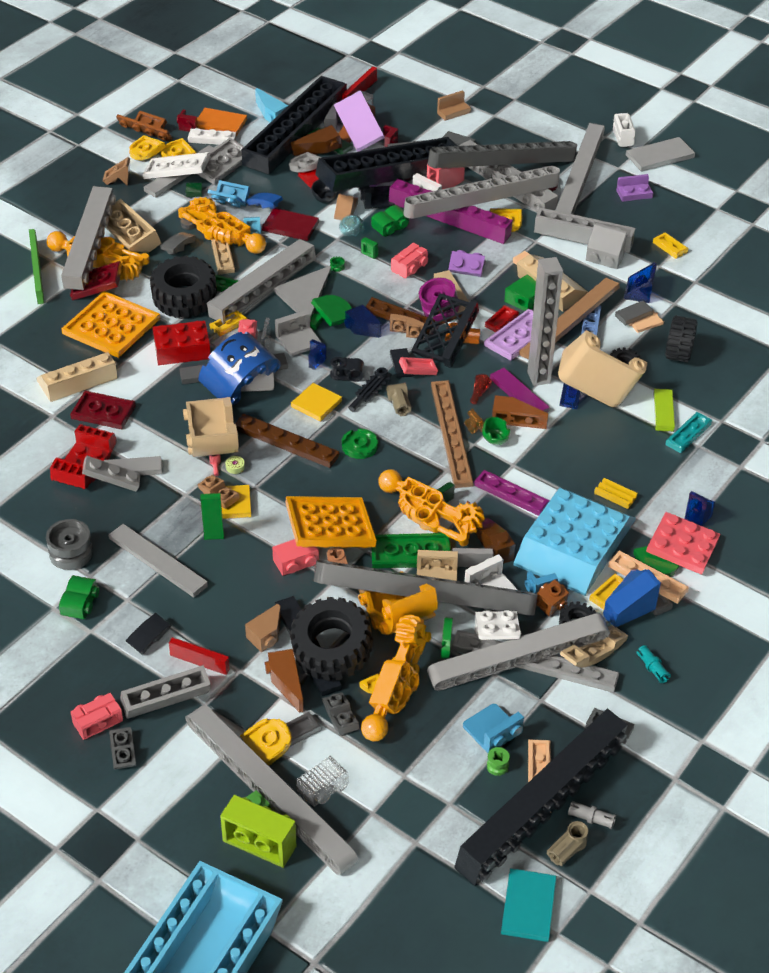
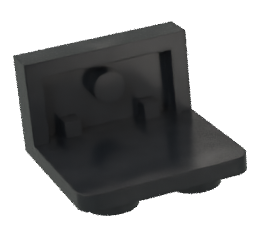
[358,186,395,209]

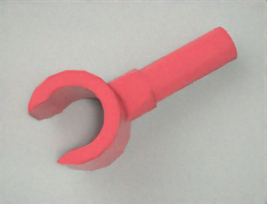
[209,454,221,476]

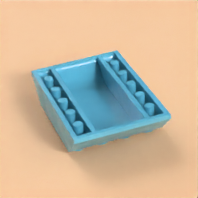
[514,488,636,596]
[124,861,283,973]

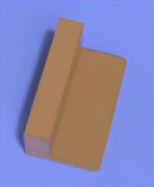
[437,90,471,121]

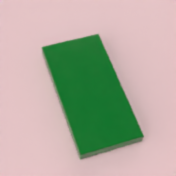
[371,533,451,568]

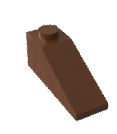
[291,125,342,156]
[475,518,515,564]

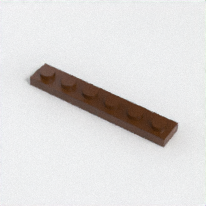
[235,414,339,468]

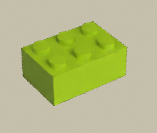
[220,795,297,868]

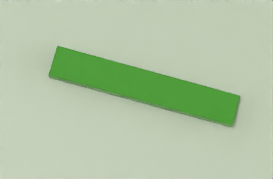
[29,229,44,304]

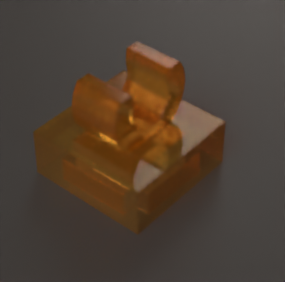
[464,408,484,434]

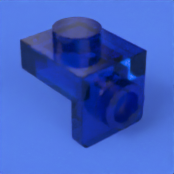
[308,339,326,370]

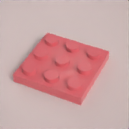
[646,512,721,575]

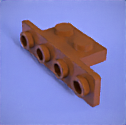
[116,111,173,141]

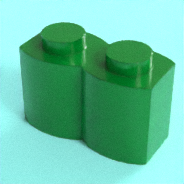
[371,205,409,236]
[59,575,99,619]

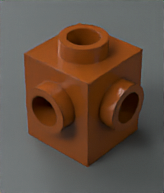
[536,579,569,616]

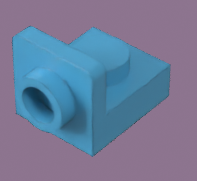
[525,571,558,594]

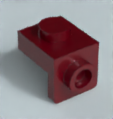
[177,110,198,132]
[383,125,398,147]

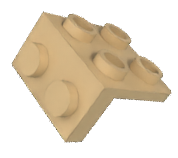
[417,550,458,581]

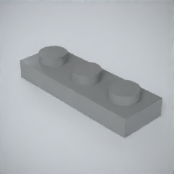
[82,456,141,492]

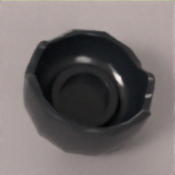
[311,179,337,203]

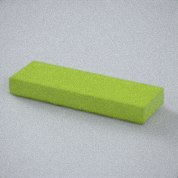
[653,389,675,431]

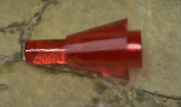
[470,374,492,405]

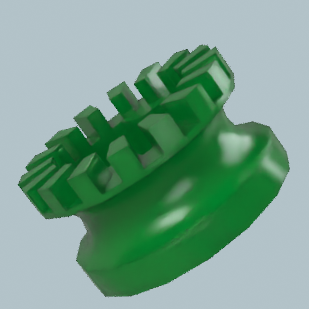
[330,256,345,272]

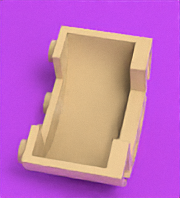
[183,397,238,457]

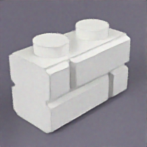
[613,113,636,147]

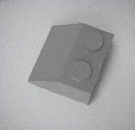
[586,223,627,269]

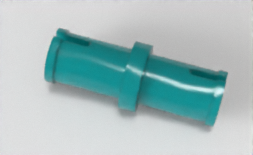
[636,645,671,683]

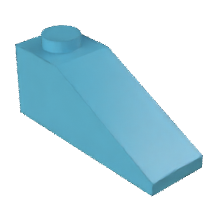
[255,88,288,122]

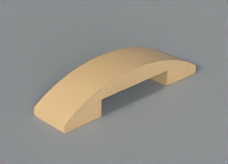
[560,625,628,668]

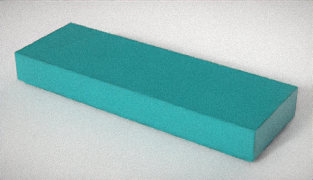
[665,412,712,453]

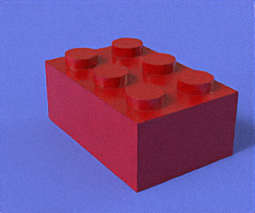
[153,320,210,366]

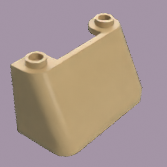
[558,330,647,407]

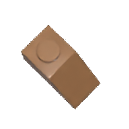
[245,604,281,652]

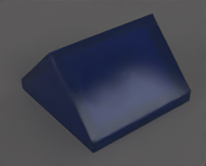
[624,262,657,303]

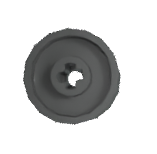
[46,519,93,570]

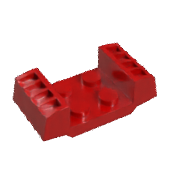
[50,424,117,489]

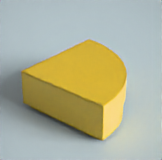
[360,673,379,694]

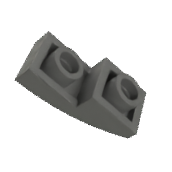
[161,232,196,254]
[322,692,359,736]
[109,727,136,770]

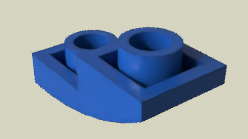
[246,193,283,209]

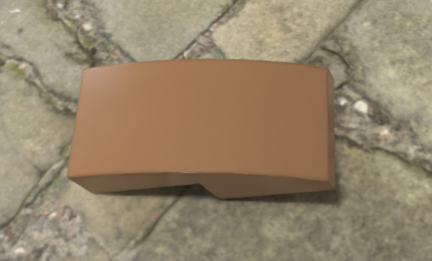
[390,314,424,338]
[197,475,240,509]

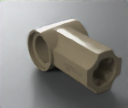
[387,383,411,416]
[547,821,588,866]

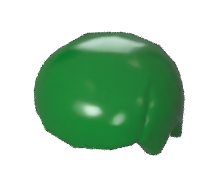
[482,417,510,445]

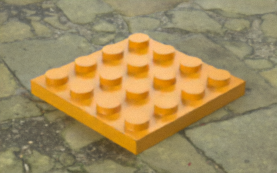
[61,291,160,358]
[285,496,377,548]

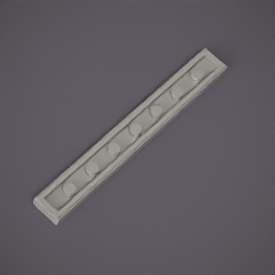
[451,630,619,693]

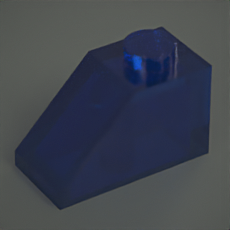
[344,304,381,338]
[559,383,582,409]
[684,491,715,526]

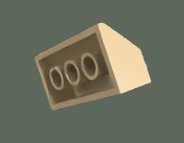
[105,198,161,253]
[517,254,588,312]
[37,352,117,402]

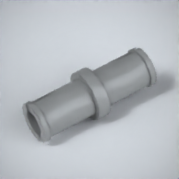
[568,801,616,829]

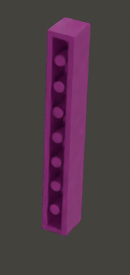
[389,179,513,244]

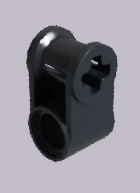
[330,357,364,382]

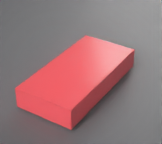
[399,357,438,375]

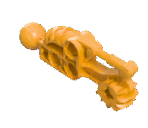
[178,197,266,254]
[47,231,149,282]
[378,469,485,546]
[361,615,431,742]

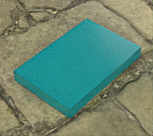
[501,868,556,942]

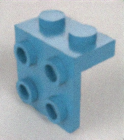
[207,180,250,208]
[463,704,524,753]

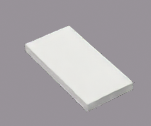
[142,152,211,179]

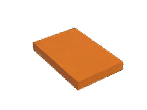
[197,108,247,136]

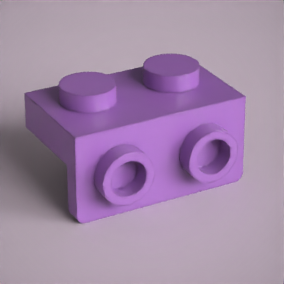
[448,250,486,277]

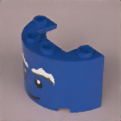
[198,332,281,405]

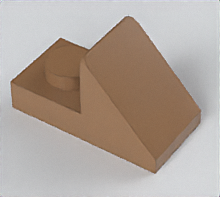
[103,157,130,185]
[334,194,358,222]

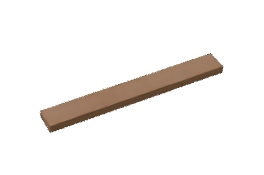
[519,278,620,360]
[431,380,473,488]

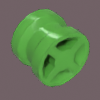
[487,747,510,776]

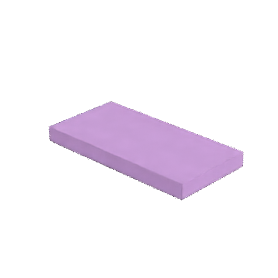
[334,91,385,152]
[484,309,533,361]

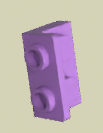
[616,174,653,202]

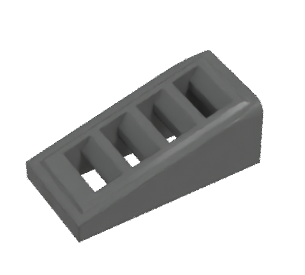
[324,102,338,131]

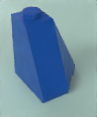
[603,569,661,628]

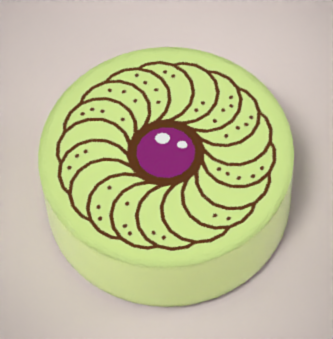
[225,456,245,474]

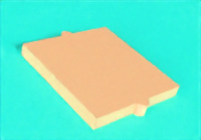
[628,311,664,333]

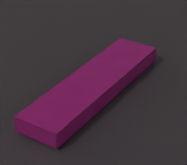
[490,368,550,413]
[474,470,550,516]

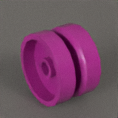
[418,278,460,322]

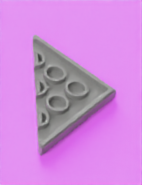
[274,266,331,322]

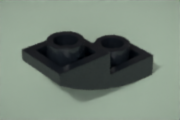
[125,613,171,655]

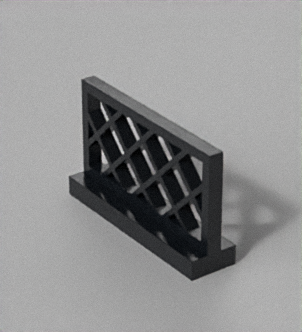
[411,293,479,368]

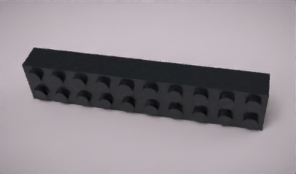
[241,76,347,174]
[315,137,458,192]
[454,708,628,886]

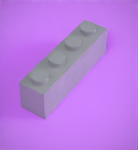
[120,665,211,719]

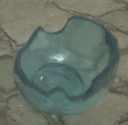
[339,214,365,237]

